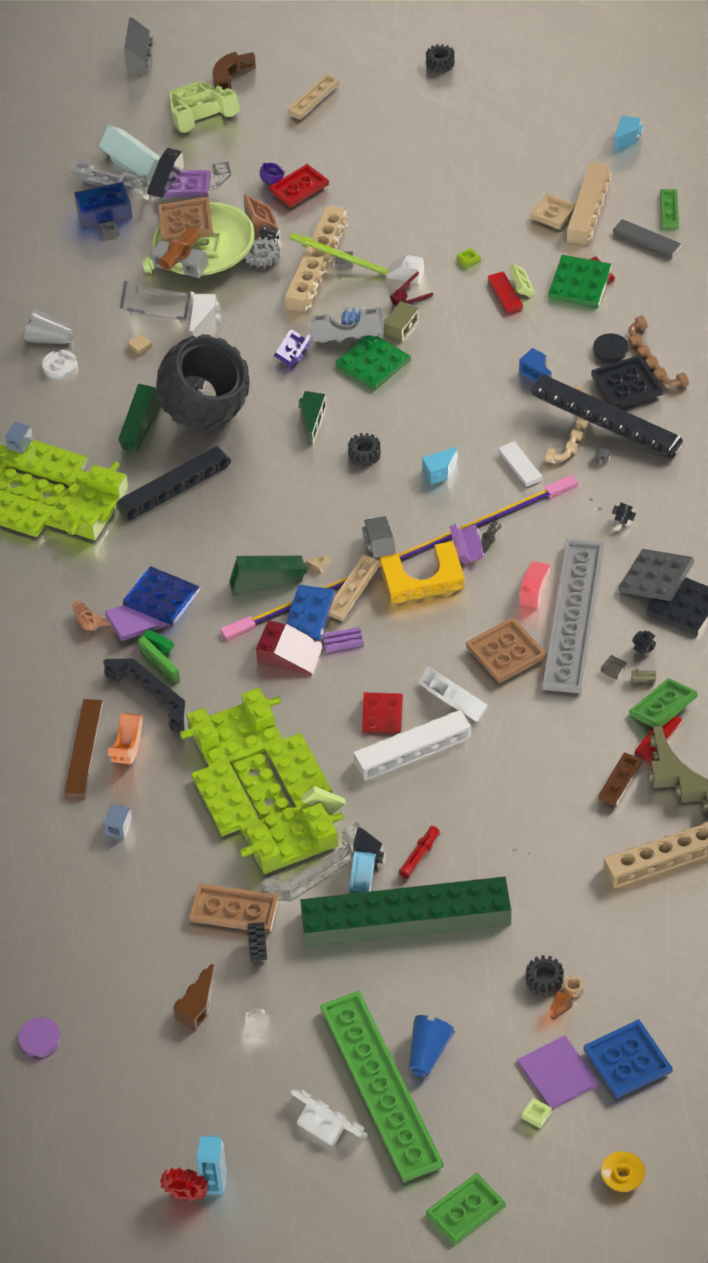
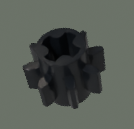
[612,502,636,524]
[632,630,656,654]

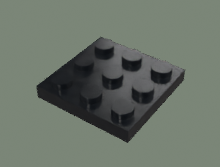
[591,355,663,409]
[646,577,708,636]

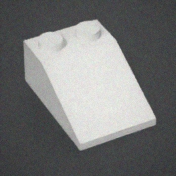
[189,294,221,337]

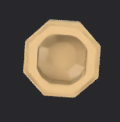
[563,976,583,997]

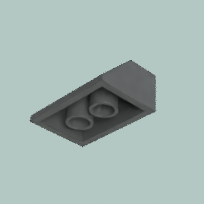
[124,18,153,74]

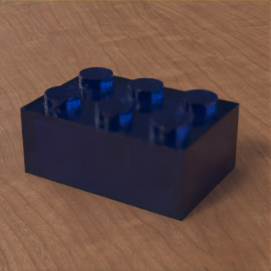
[74,182,133,229]

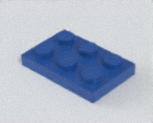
[286,585,336,641]

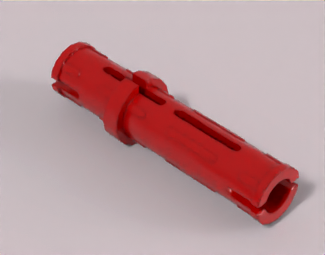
[398,826,441,879]

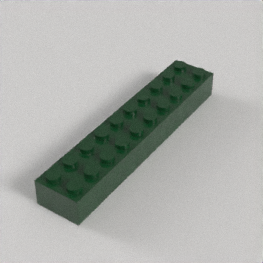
[300,876,511,947]

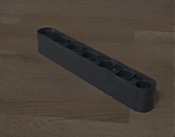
[116,446,231,520]

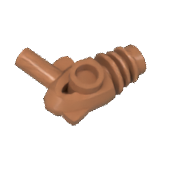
[72,600,111,631]

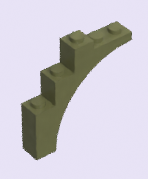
[648,726,708,817]

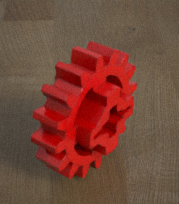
[160,1167,209,1201]

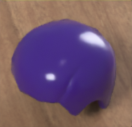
[259,162,285,185]

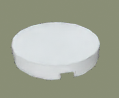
[42,350,78,379]

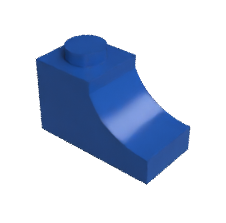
[519,348,552,381]

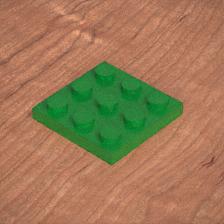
[548,254,612,307]
[336,335,411,390]

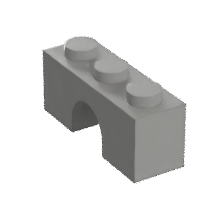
[151,240,209,278]

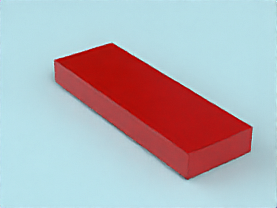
[488,271,523,314]
[635,715,683,763]

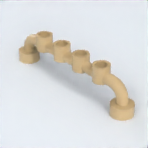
[545,385,589,464]

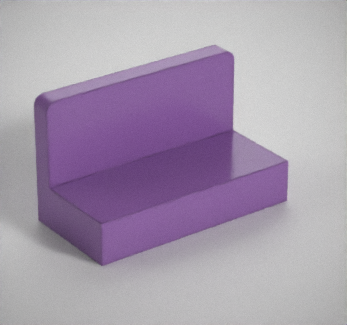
[449,524,485,565]

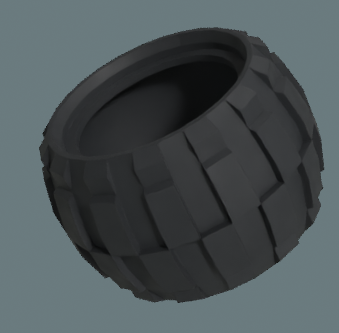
[156,334,250,431]

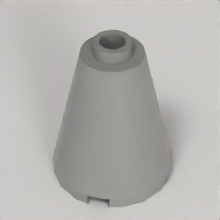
[24,308,74,345]

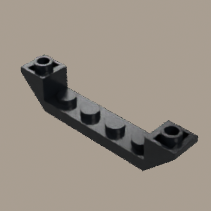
[103,658,187,734]

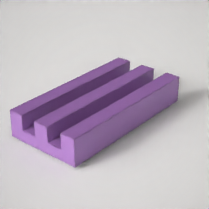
[322,627,364,653]

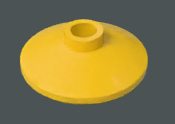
[601,1151,645,1192]

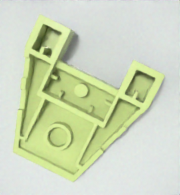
[169,81,241,132]

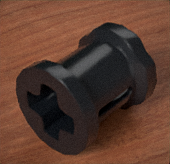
[259,226,280,243]

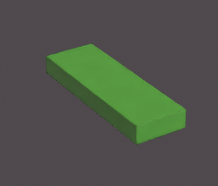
[660,189,679,228]
[138,636,180,685]

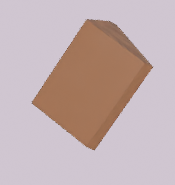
[243,194,279,235]

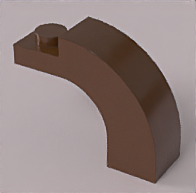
[213,52,256,90]

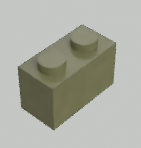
[384,301,419,342]

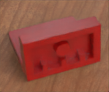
[362,692,404,733]

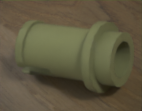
[631,669,656,684]

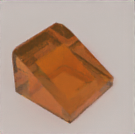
[550,991,573,1020]

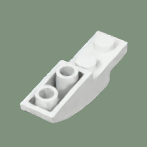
[418,666,489,722]

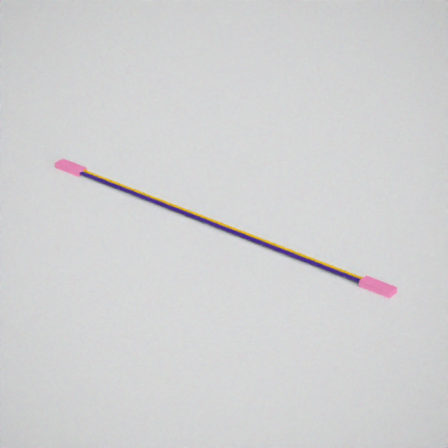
[220,475,578,641]

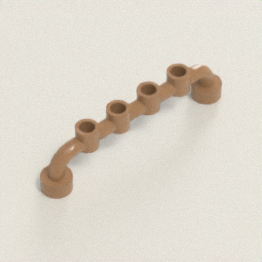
[628,315,689,388]

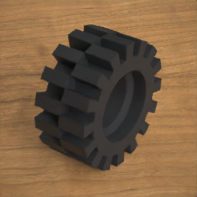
[426,44,455,73]
[348,433,381,467]
[247,922,267,961]
[526,955,564,996]

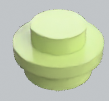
[142,257,156,274]

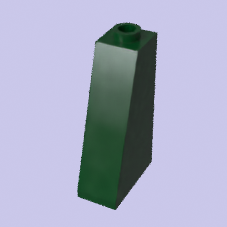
[118,383,161,451]
[229,555,307,595]

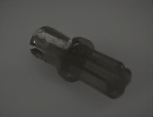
[481,521,502,554]

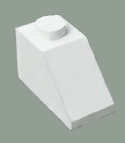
[386,255,424,285]

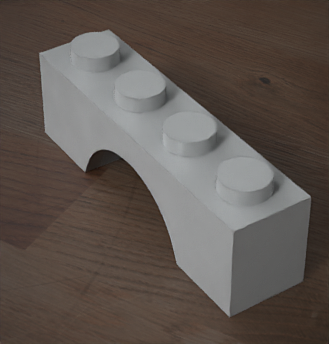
[310,307,385,343]

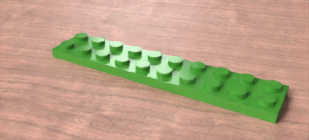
[320,991,444,1183]

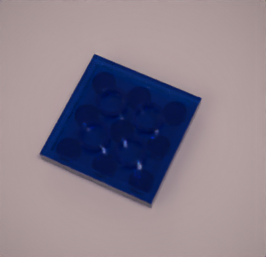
[123,566,200,626]

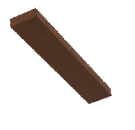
[64,699,103,798]

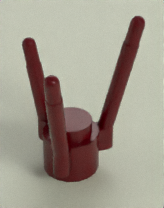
[390,271,434,306]

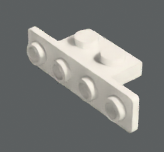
[290,1089,368,1146]

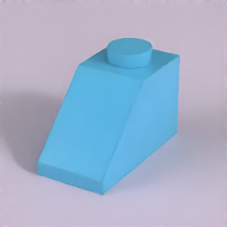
[614,116,643,150]
[422,447,457,485]

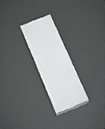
[499,441,542,487]

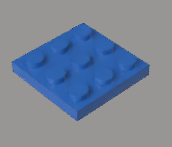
[583,1019,673,1099]

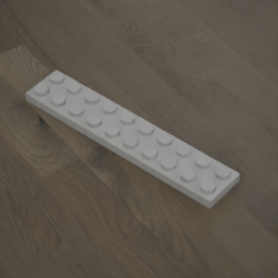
[543,539,604,694]

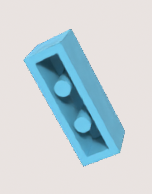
[197,1135,227,1194]

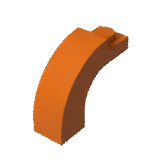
[107,712,143,764]

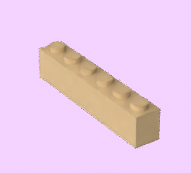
[567,162,612,245]

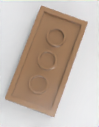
[189,883,279,934]

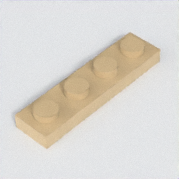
[288,73,340,120]
[329,554,380,621]

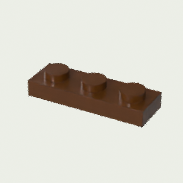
[598,752,642,807]

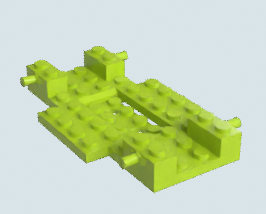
[0,440,129,540]
[180,687,344,875]

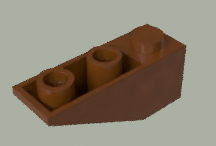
[174,963,215,1031]

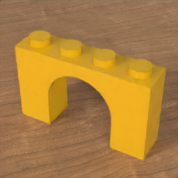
[380,541,465,603]

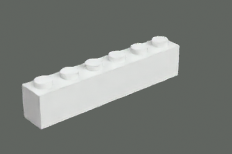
[354,710,471,781]

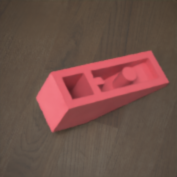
[519,561,551,609]

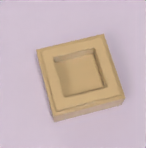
[127,334,153,355]

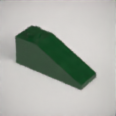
[298,391,326,445]

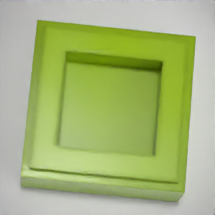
[457,248,481,268]

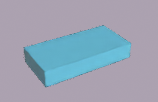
[349,851,376,893]

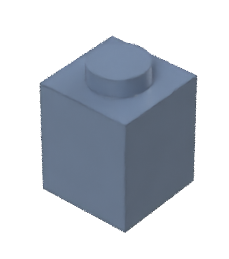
[5,422,33,453]
[103,804,132,839]

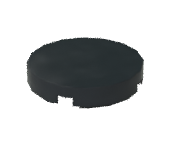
[593,333,629,363]

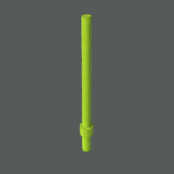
[289,232,388,276]

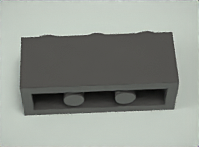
[362,516,396,558]

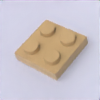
[530,193,576,229]

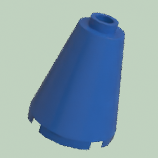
[409,1015,455,1078]

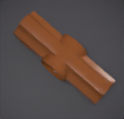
[158,226,200,271]

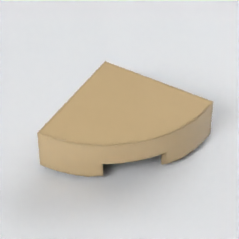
[305,555,331,574]

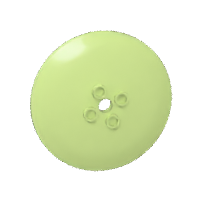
[153,202,255,275]

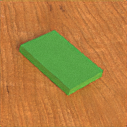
[629,678,698,728]
[426,1173,506,1245]

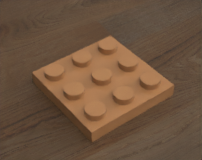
[158,197,214,242]
[466,617,547,684]

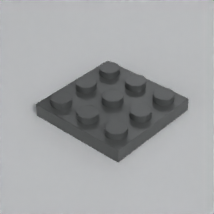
[619,549,694,601]

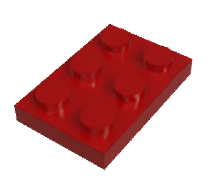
[269,164,329,208]

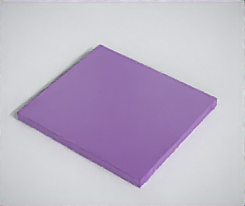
[517,1035,599,1109]

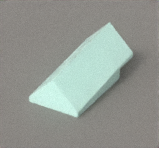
[99,125,160,182]

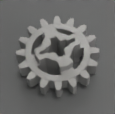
[244,237,281,268]

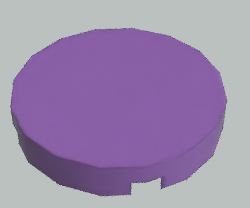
[18,1017,61,1057]

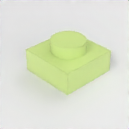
[522,1098,552,1129]

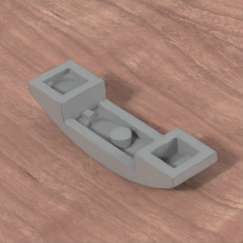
[71,160,139,191]

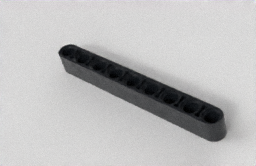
[531,375,683,458]

